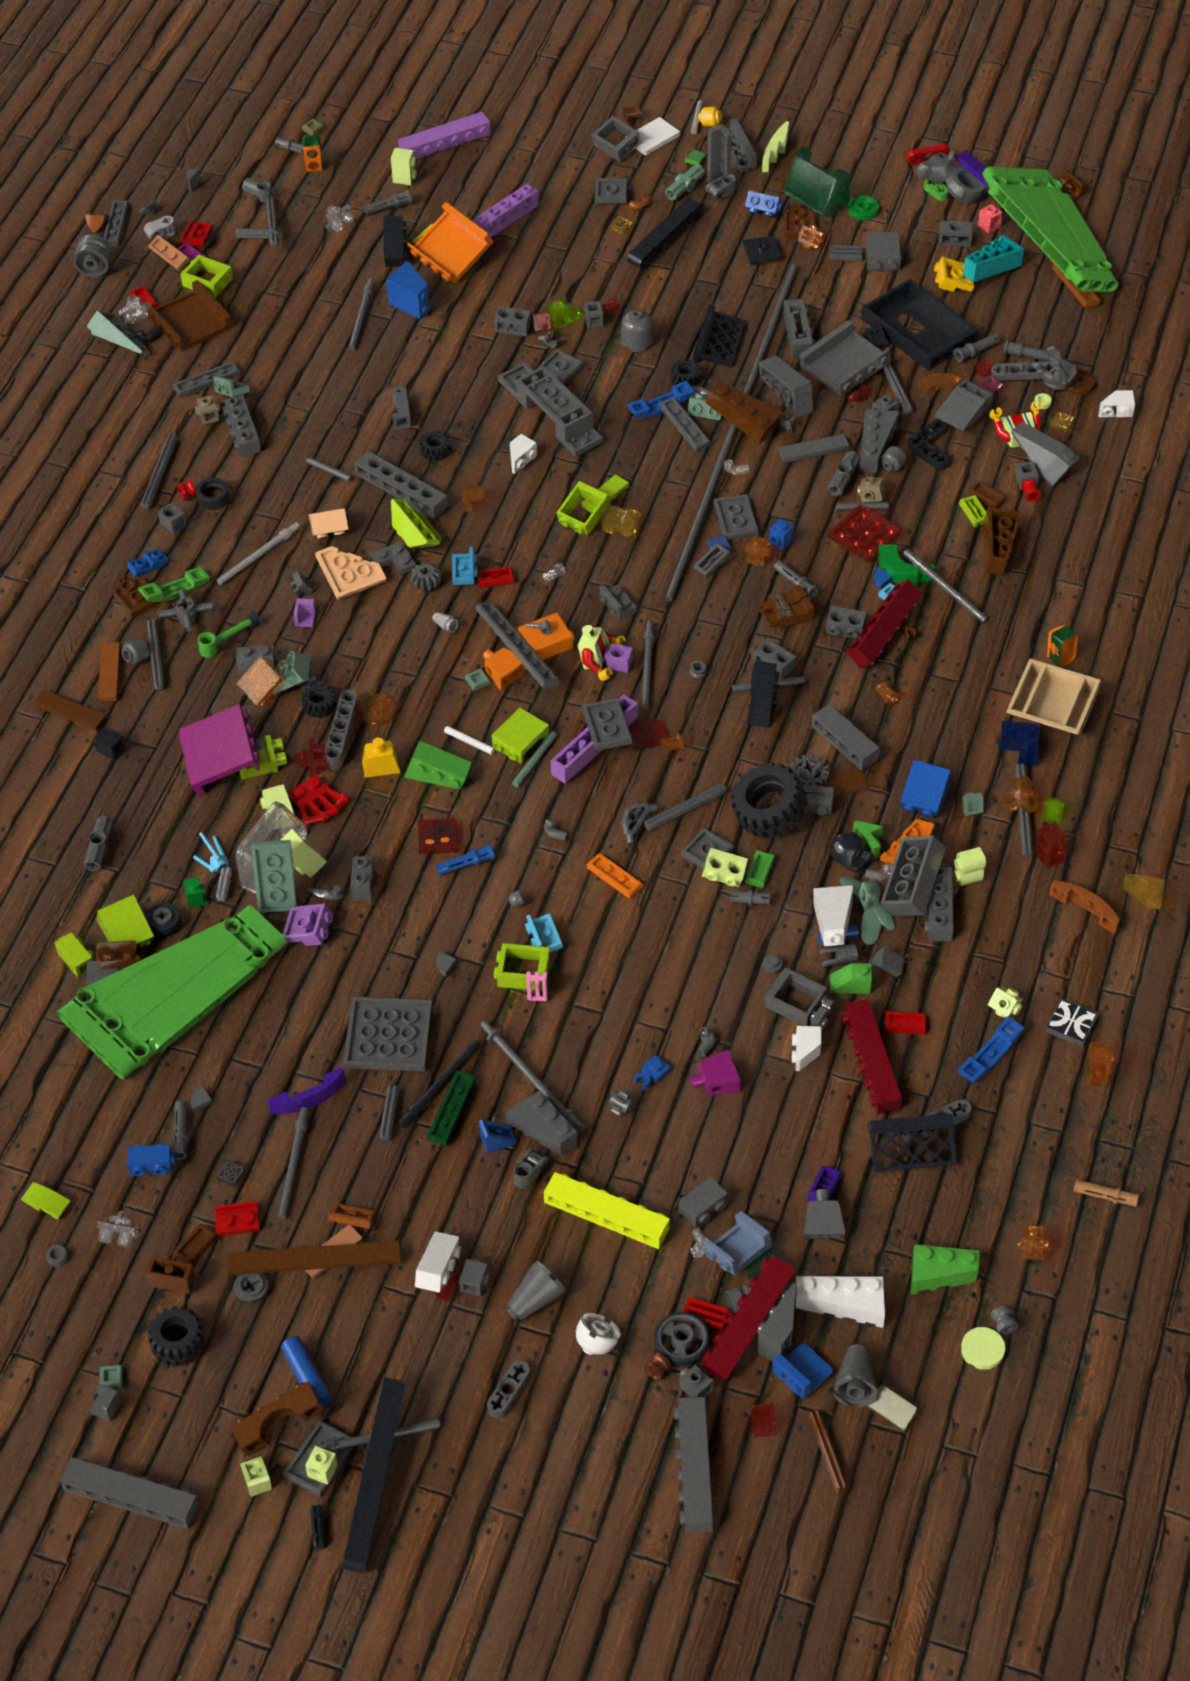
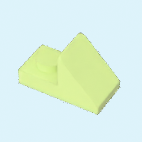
[240,1456,272,1496]

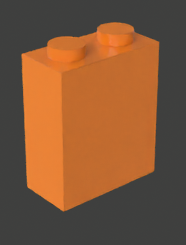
[518,613,575,660]

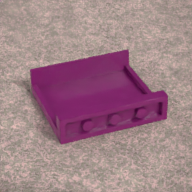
[178,704,261,796]

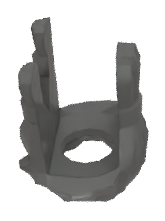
[1033,346,1077,391]

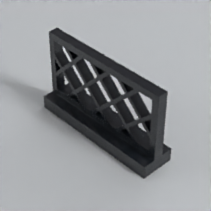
[692,305,746,368]
[867,1114,957,1172]

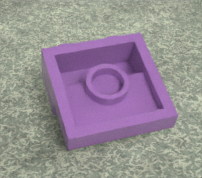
[282,904,333,946]

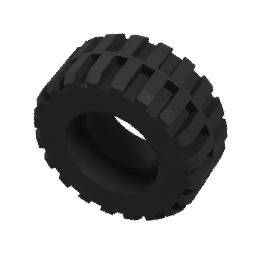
[731,763,808,838]

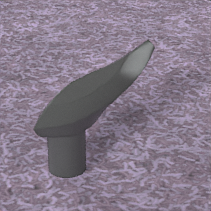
[308,885,344,900]

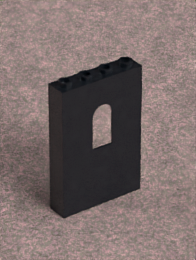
[861,279,978,371]

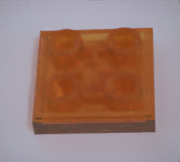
[236,656,283,707]

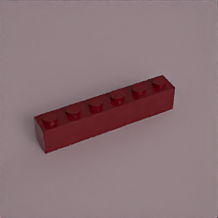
[846,578,921,668]
[841,999,902,1114]
[701,1255,795,1381]

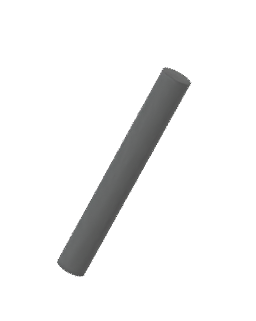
[306,457,352,482]
[835,502,888,510]

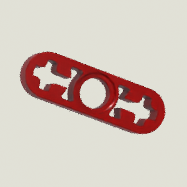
[906,144,951,165]

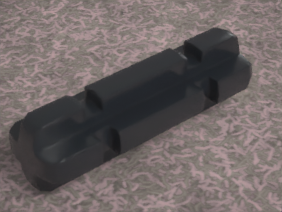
[310,1505,326,1550]

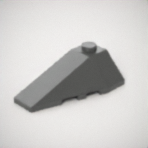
[1011,422,1079,487]

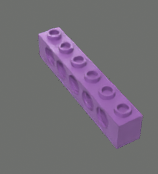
[471,184,539,237]

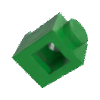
[183,877,208,909]

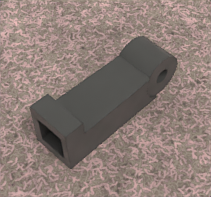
[392,386,411,430]

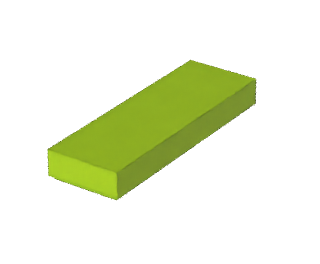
[581,475,629,513]

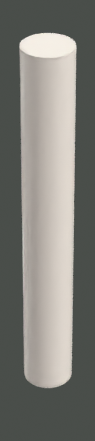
[444,726,495,755]

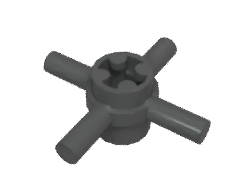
[158,588,213,632]

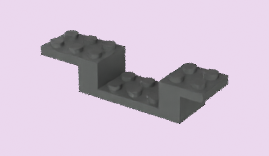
[498,362,603,457]

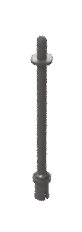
[481,1021,585,1135]

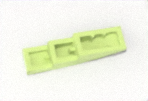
[762,121,789,172]

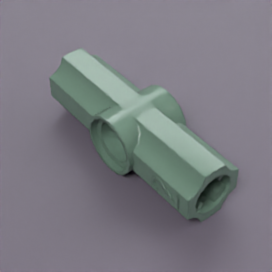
[665,164,705,201]

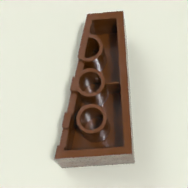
[705,381,783,443]
[983,507,1022,575]

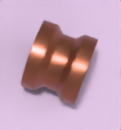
[643,1352,671,1380]

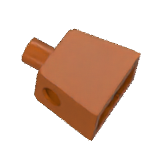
[483,648,527,690]

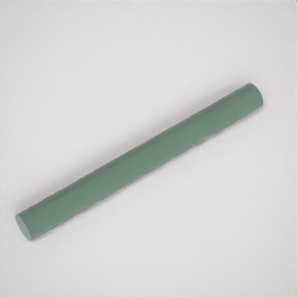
[512,731,557,787]

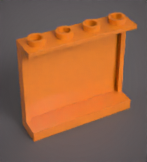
[407,202,494,284]

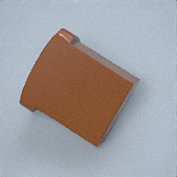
[85,213,108,233]

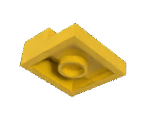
[934,257,974,292]

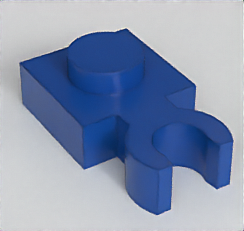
[634,1055,670,1090]

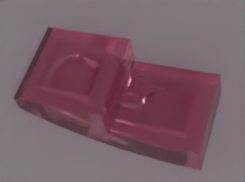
[974,375,1003,394]

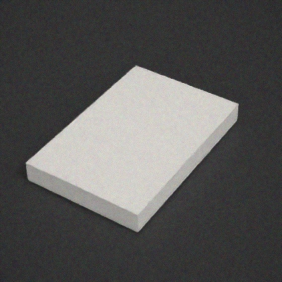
[625,117,680,156]

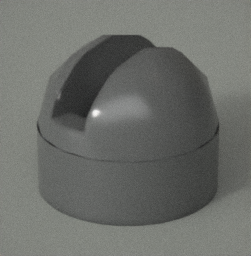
[509,890,524,907]

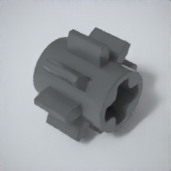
[609,1089,634,1116]

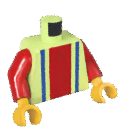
[989,401,1042,450]
[578,625,626,681]

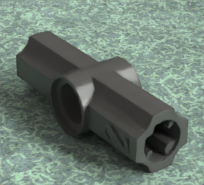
[828,451,860,496]
[84,816,114,871]

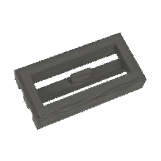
[829,245,862,261]
[693,543,731,579]

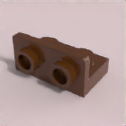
[96,940,141,969]

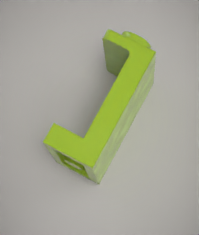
[492,708,549,764]

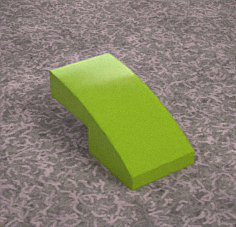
[21,1182,70,1220]

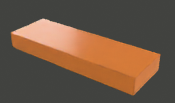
[587,853,643,899]

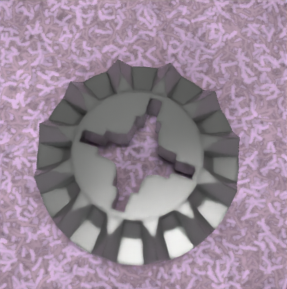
[233,1273,268,1303]

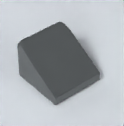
[187,169,201,192]

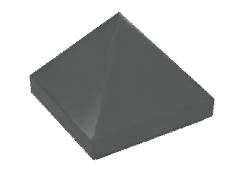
[139,198,156,215]

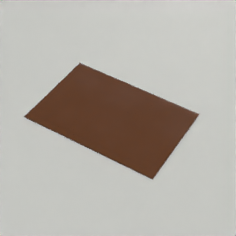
[823,767,870,796]

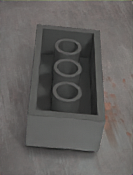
[880,836,946,916]

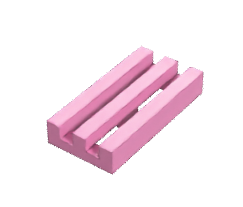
[526,972,548,1001]

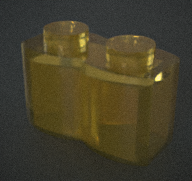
[602,506,641,537]

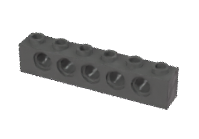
[354,451,448,519]

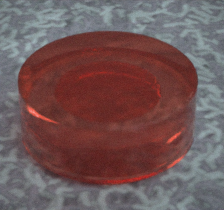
[975,361,993,377]

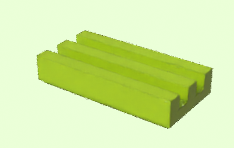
[959,495,986,527]

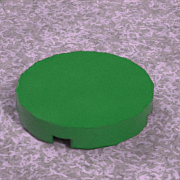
[848,195,880,220]

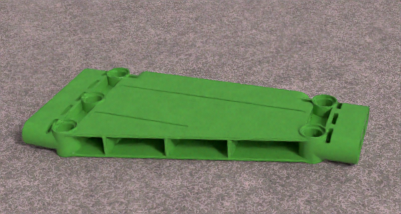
[982,166,1118,292]
[57,905,287,1079]

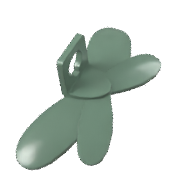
[840,877,895,945]

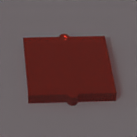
[630,719,669,750]

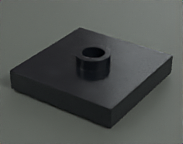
[743,236,781,265]

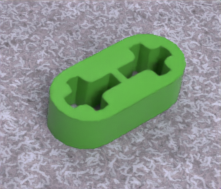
[924,179,949,201]

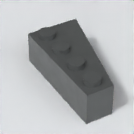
[859,409,899,473]

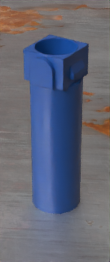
[281,1336,331,1406]

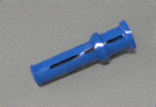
[435,843,495,876]

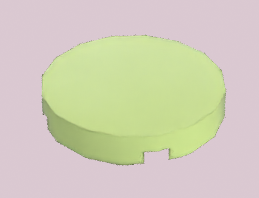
[961,1327,1005,1370]

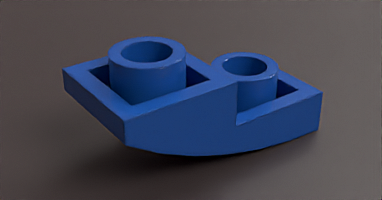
[127,549,168,577]

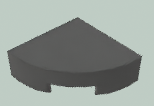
[436,951,456,977]
[191,1085,212,1112]

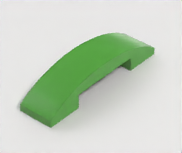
[139,567,210,602]

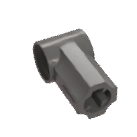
[242,178,273,203]

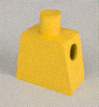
[362,738,400,778]

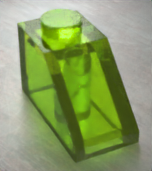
[547,299,583,329]

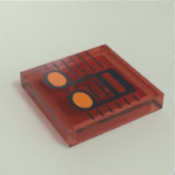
[419,819,457,854]

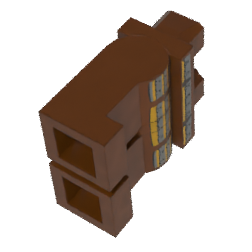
[759,585,815,629]

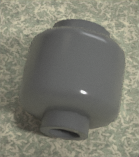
[881,446,906,472]
[122,638,150,664]

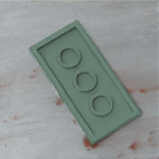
[251,840,297,913]

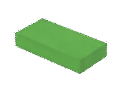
[745,850,775,888]

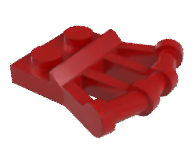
[287,775,350,828]

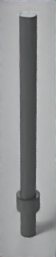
[349,278,375,350]
[903,549,988,623]
[641,621,655,710]
[278,1107,309,1219]
[307,1419,440,1456]

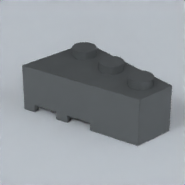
[506,1090,577,1156]

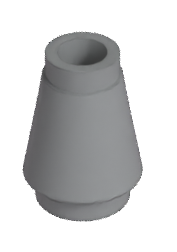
[432,612,459,633]

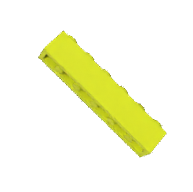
[544,1172,670,1249]

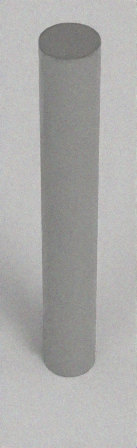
[691,100,703,134]

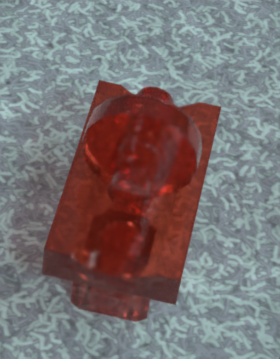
[296,739,326,777]

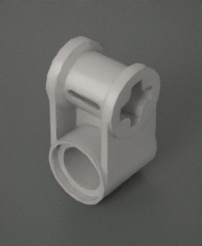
[144,216,176,242]

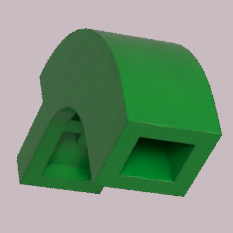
[878,545,935,588]

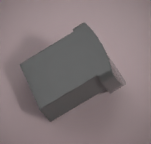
[869,946,904,977]

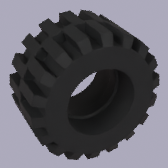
[148,1306,205,1367]

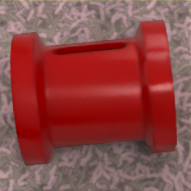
[1021,479,1041,502]

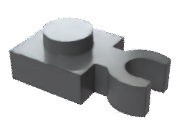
[811,998,834,1030]

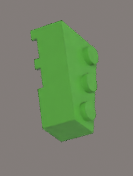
[404,741,472,789]
[910,1245,979,1295]

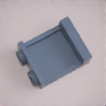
[704,1211,772,1276]

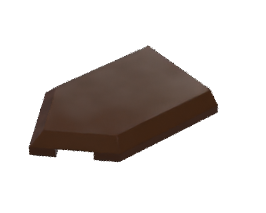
[783,203,816,238]
[113,575,160,617]

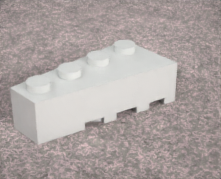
[795,1276,885,1328]

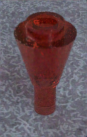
[435,1267,463,1301]

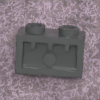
[599,584,637,620]

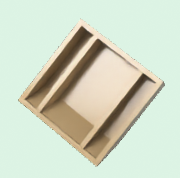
[1006,659,1101,735]

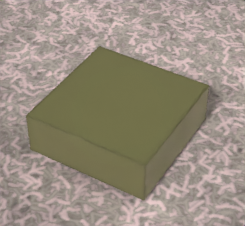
[302,119,324,136]

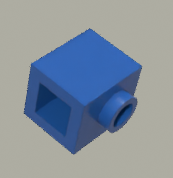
[769,518,794,550]

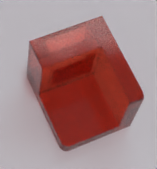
[750,1404,776,1438]

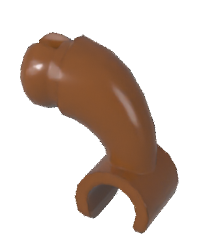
[629,194,651,210]

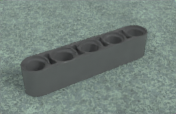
[325,689,358,770]

